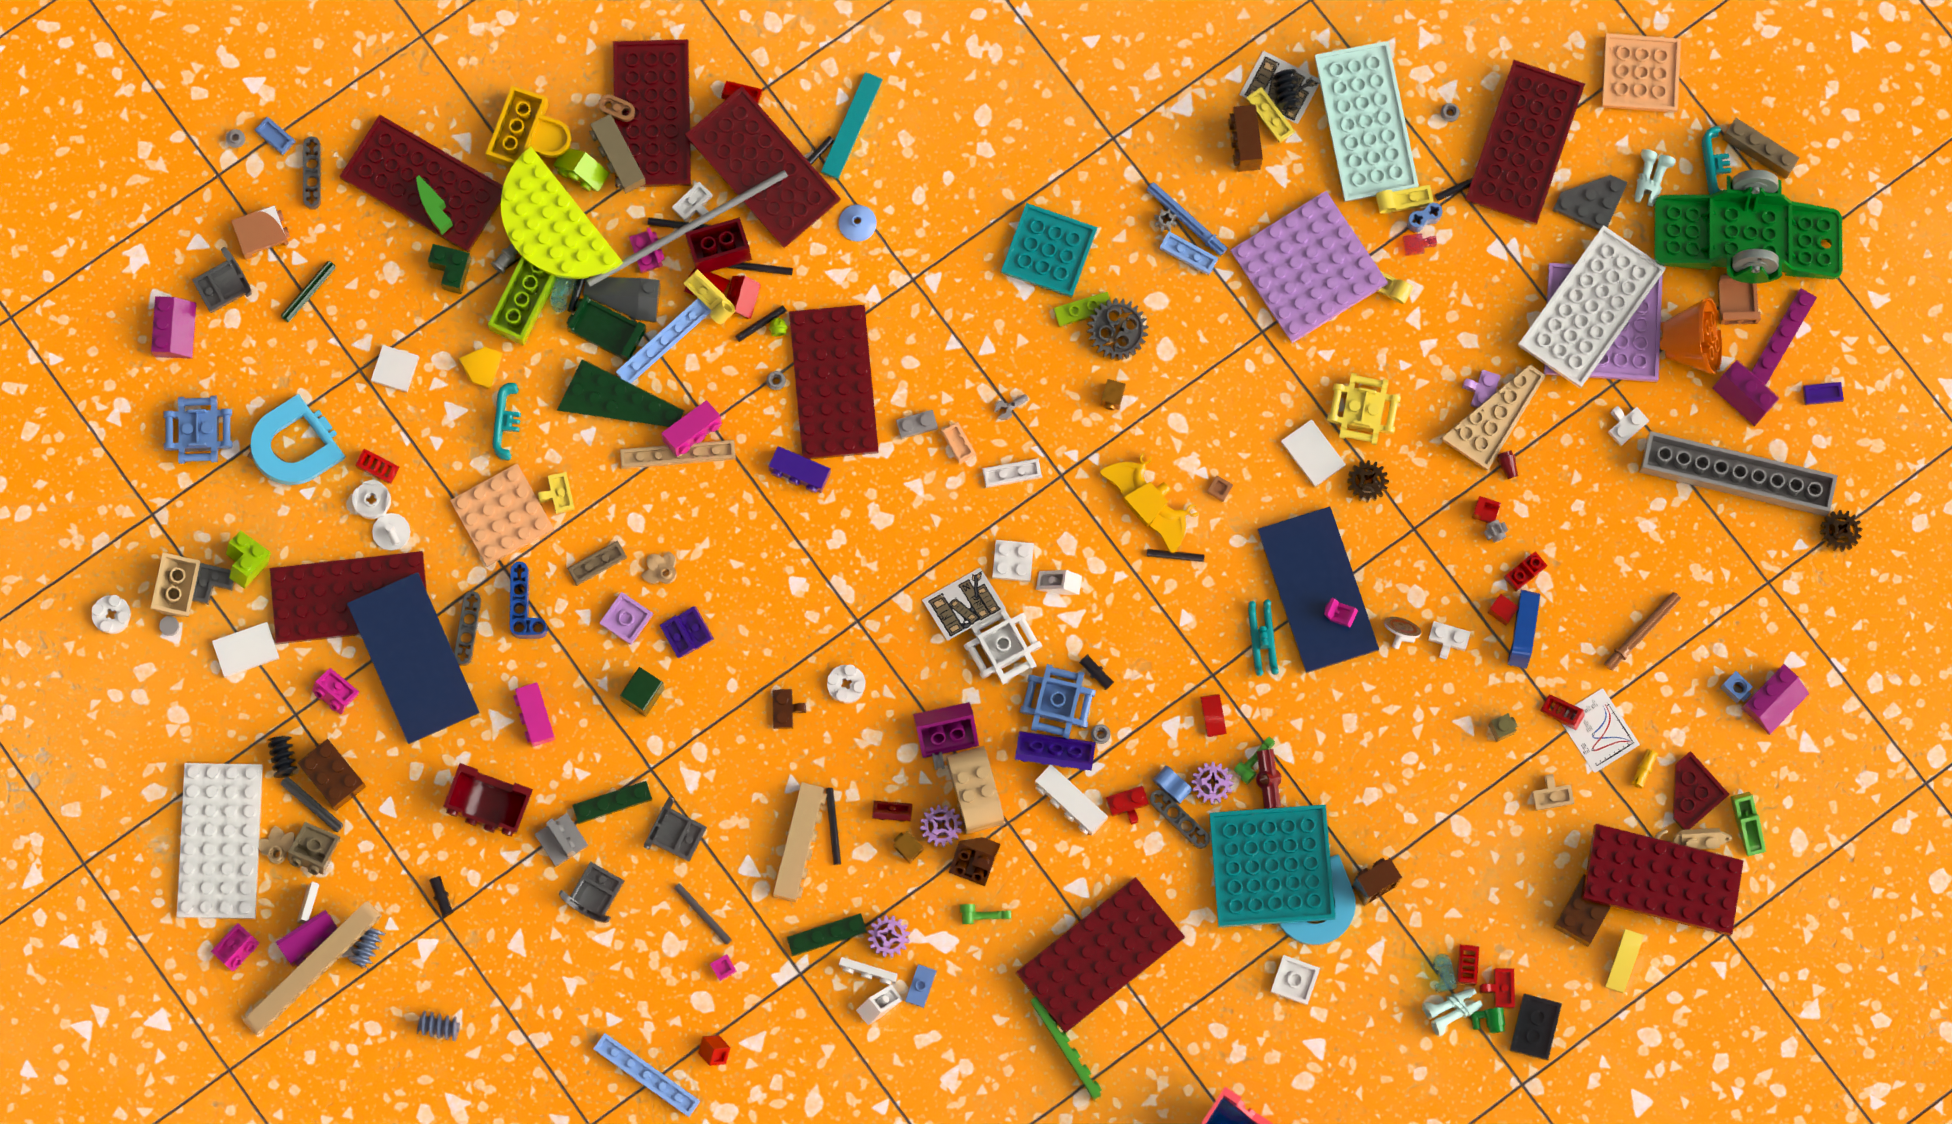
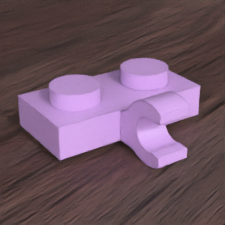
[1462,370,1501,408]

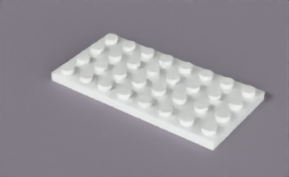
[1518,225,1666,389]
[177,763,263,919]

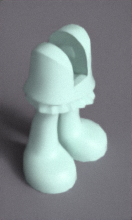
[1635,149,1676,207]
[1422,988,1483,1037]

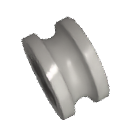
[932,752,945,770]

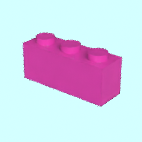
[661,400,722,457]
[513,682,555,747]

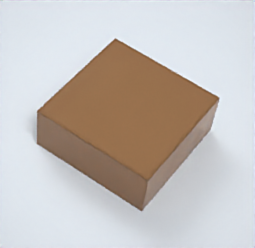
[1207,476,1233,502]

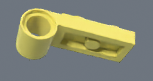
[1376,185,1434,214]
[683,269,735,324]
[1377,271,1413,304]

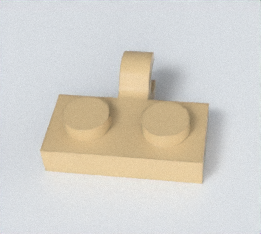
[1532,774,1575,811]

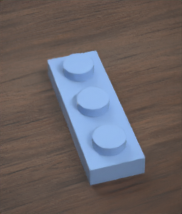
[1159,231,1218,276]

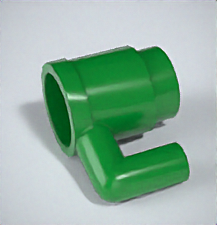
[1471,1007,1505,1033]

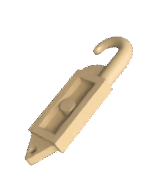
[1655,828,1732,849]

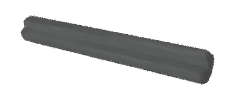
[281,777,343,832]

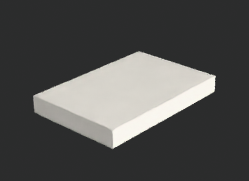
[1281,419,1346,487]
[212,622,280,678]

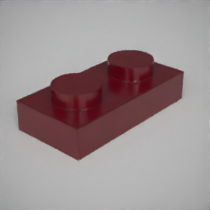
[872,801,913,821]

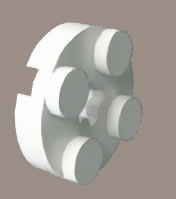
[352,480,391,519]
[92,595,131,634]
[827,664,866,704]

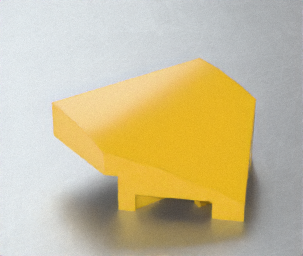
[458,347,503,389]

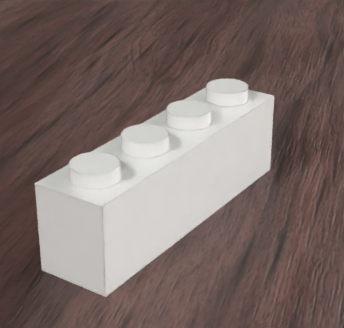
[1035,765,1108,836]

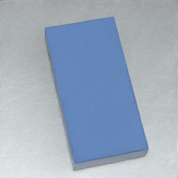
[255,116,296,155]

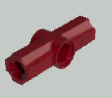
[1256,749,1282,809]

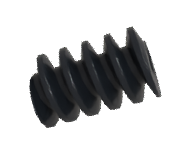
[1273,69,1301,111]
[268,736,297,778]

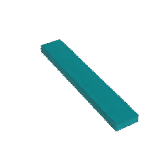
[821,72,883,180]

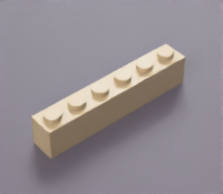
[773,782,827,903]

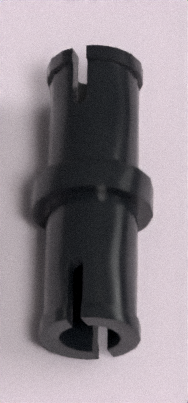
[1079,654,1114,690]
[429,876,454,917]

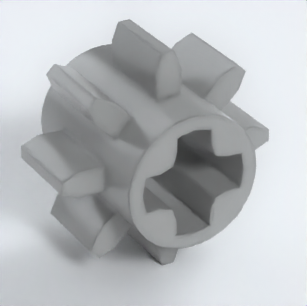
[1154,209,1177,233]
[1484,520,1508,543]

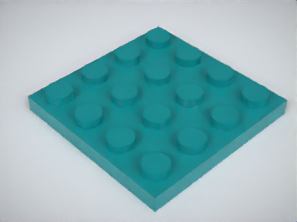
[1001,203,1098,298]

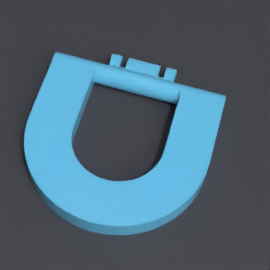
[250,394,346,485]
[1279,854,1356,945]

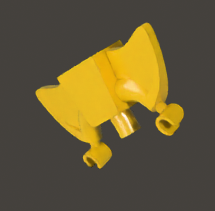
[1100,453,1199,553]

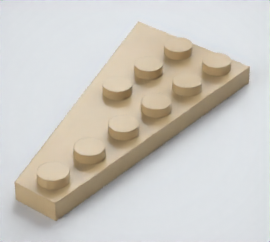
[1440,365,1546,470]

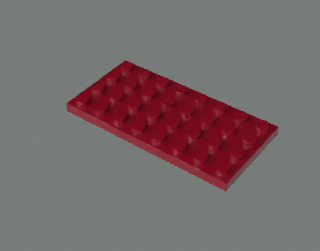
[613,39,691,188]
[1465,60,1585,225]
[685,86,841,249]
[339,114,503,253]
[789,305,879,460]
[270,551,427,644]
[1582,824,1744,936]
[1016,877,1185,1034]

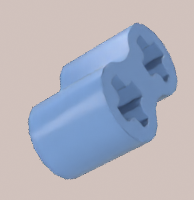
[1407,203,1443,233]
[1153,765,1193,804]

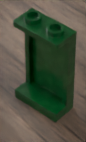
[566,295,647,361]

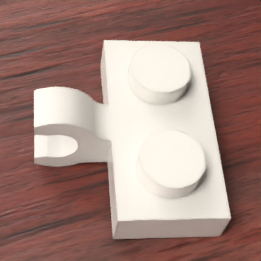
[672,182,713,222]
[1608,406,1650,446]
[1428,621,1471,660]

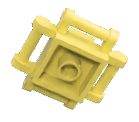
[1327,372,1401,445]

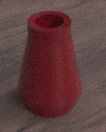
[1497,450,1518,479]

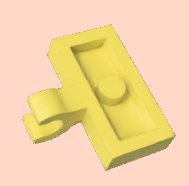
[538,472,575,514]

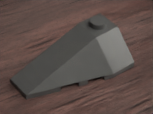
[583,277,661,322]

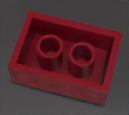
[685,217,752,274]

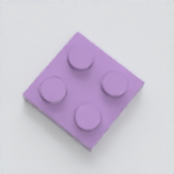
[600,592,653,645]

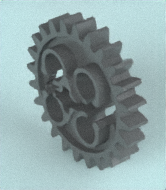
[1086,298,1149,360]

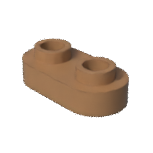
[599,95,635,122]

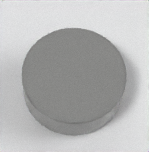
[159,616,180,636]

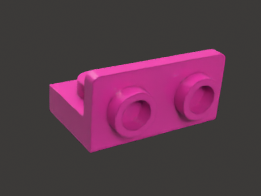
[629,227,665,273]
[312,668,359,715]
[211,923,260,971]

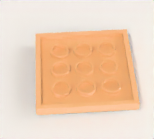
[1602,33,1681,113]
[450,464,554,567]

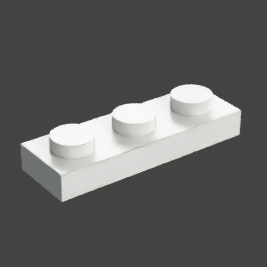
[839,957,898,985]

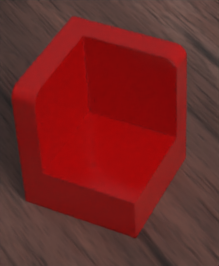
[1472,496,1501,523]
[1488,594,1519,626]
[698,1035,731,1066]

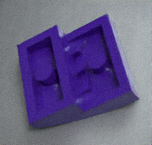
[660,606,714,658]

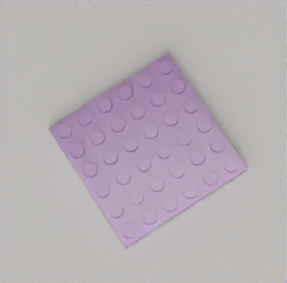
[1230,191,1388,343]
[1544,263,1663,382]

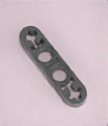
[303,136,321,210]
[454,591,481,666]
[1150,790,1210,849]

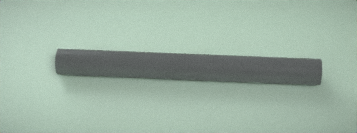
[674,883,732,945]

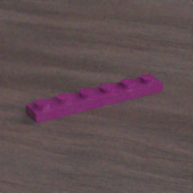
[1752,288,1817,384]

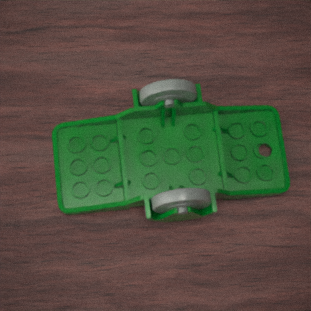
[1654,170,1843,283]

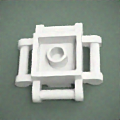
[964,609,1042,685]

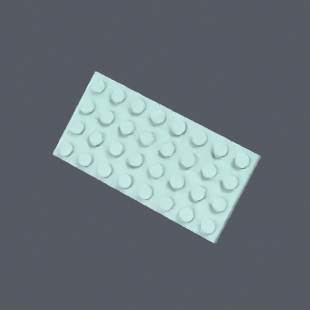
[1314,41,1419,202]

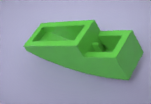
[416,176,453,235]
[1730,792,1766,856]

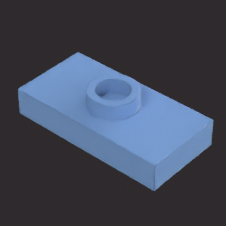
[905,964,937,1008]

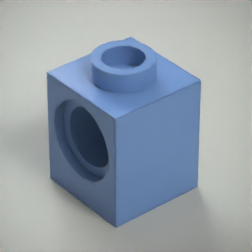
[1720,671,1753,704]

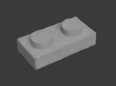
[896,410,938,440]

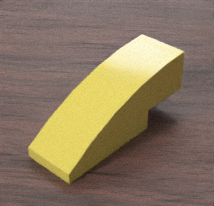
[1605,929,1644,993]

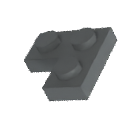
[192,563,234,605]

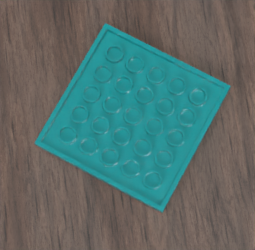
[1209,804,1336,928]

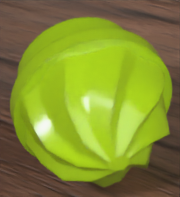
[769,318,788,336]

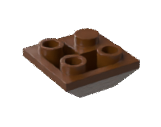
[949,837,1001,886]

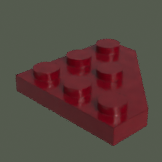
[1673,751,1730,830]

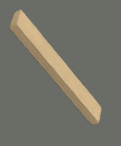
[620,440,736,469]

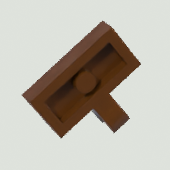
[773,689,806,729]

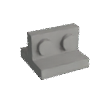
[535,813,588,867]

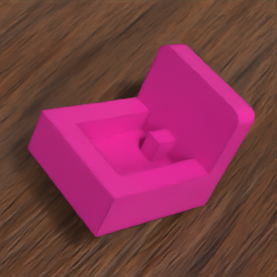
[1324,598,1358,628]

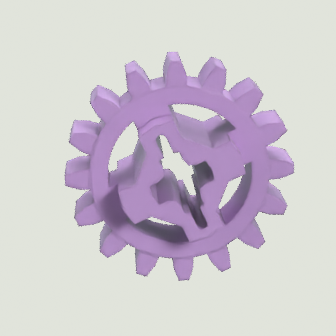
[1191,762,1234,805]
[920,805,962,847]
[868,915,910,958]

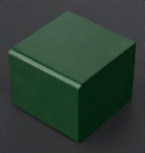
[620,667,665,717]

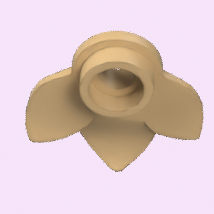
[641,551,677,584]
[259,826,295,864]

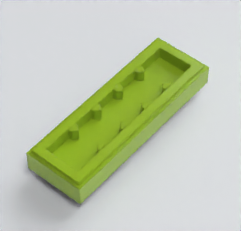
[1053,292,1112,327]

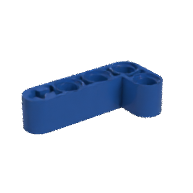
[510,561,548,639]
[1507,590,1540,669]

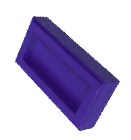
[1803,382,1844,405]

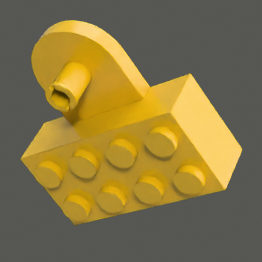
[486,86,571,168]

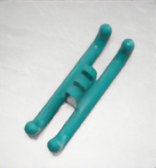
[1701,126,1731,195]
[492,383,521,460]
[1248,599,1279,676]

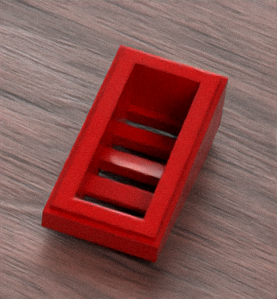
[356,449,400,484]
[1540,694,1585,730]
[1456,944,1479,985]

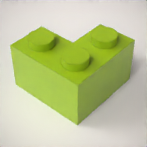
[553,148,610,192]
[226,531,271,589]

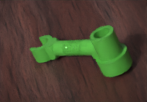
[1234,737,1275,784]
[960,904,1011,924]

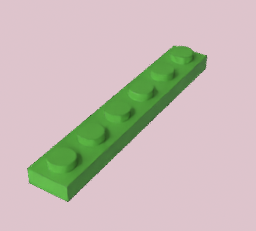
[1030,997,1102,1101]

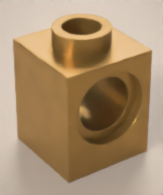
[1101,379,1126,411]
[893,831,924,863]

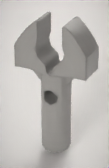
[994,394,1028,420]

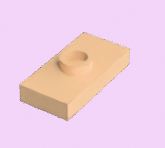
[941,422,976,464]

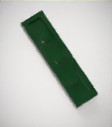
[572,781,652,824]
[787,913,867,957]

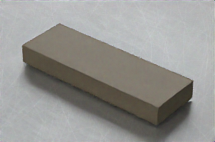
[567,540,627,586]

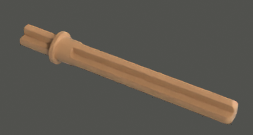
[1604,592,1681,671]

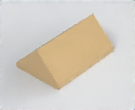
[150,552,201,617]

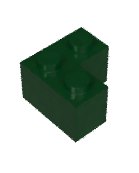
[428,244,471,294]

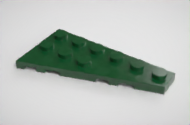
[557,359,685,427]

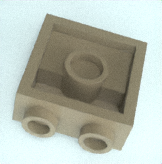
[287,822,340,875]

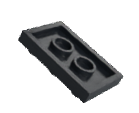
[1509,994,1562,1061]

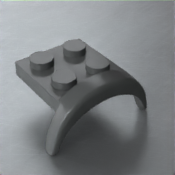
[193,247,252,313]
[644,796,707,862]
[559,862,625,923]

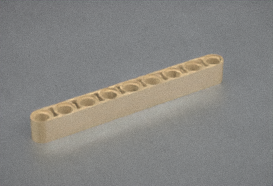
[243,901,382,1036]

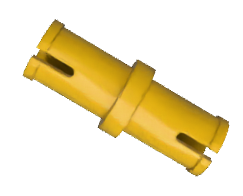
[1631,749,1658,789]

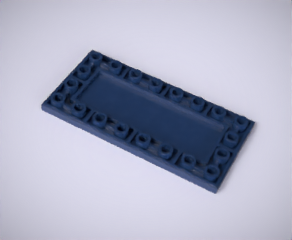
[1257,507,1379,673]
[347,572,480,744]

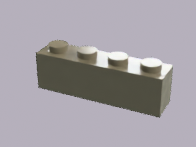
[589,114,646,194]
[1723,118,1799,179]

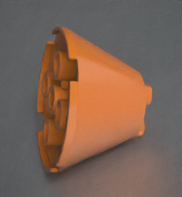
[1660,298,1722,374]

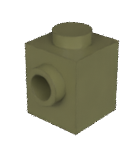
[1489,713,1517,742]

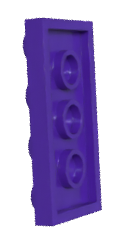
[1015,731,1096,771]

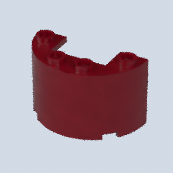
[443,763,533,837]

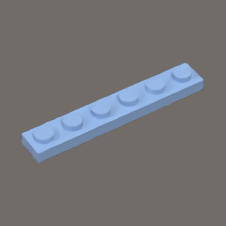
[615,298,711,383]
[593,1033,701,1117]

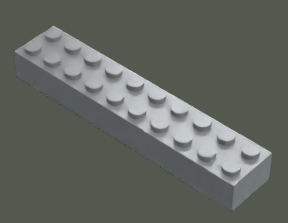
[1639,431,1838,517]

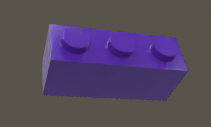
[769,446,831,493]

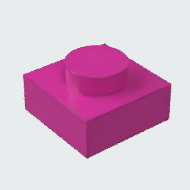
[710,954,737,981]

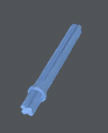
[1147,183,1228,256]

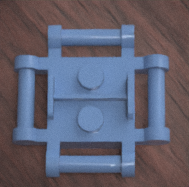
[163,395,233,464]
[1020,664,1096,739]

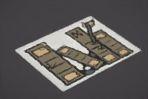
[1239,51,1320,124]
[922,568,1006,641]

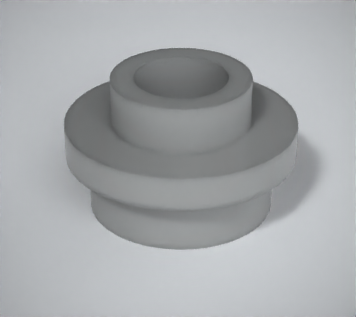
[1441,103,1460,122]
[226,129,245,148]
[767,371,786,390]
[1091,725,1110,744]

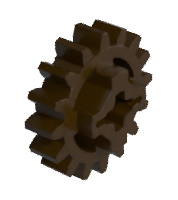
[1347,460,1389,502]
[1820,510,1863,552]

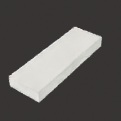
[982,458,1042,488]

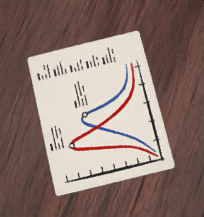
[1562,688,1640,773]

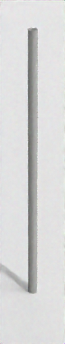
[586,170,788,287]

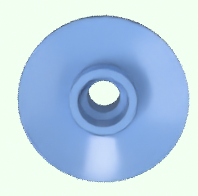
[839,205,877,242]

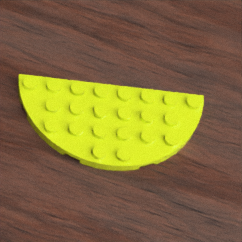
[501,147,623,279]

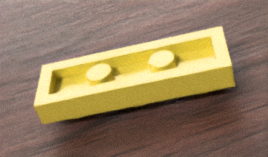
[1246,87,1295,144]

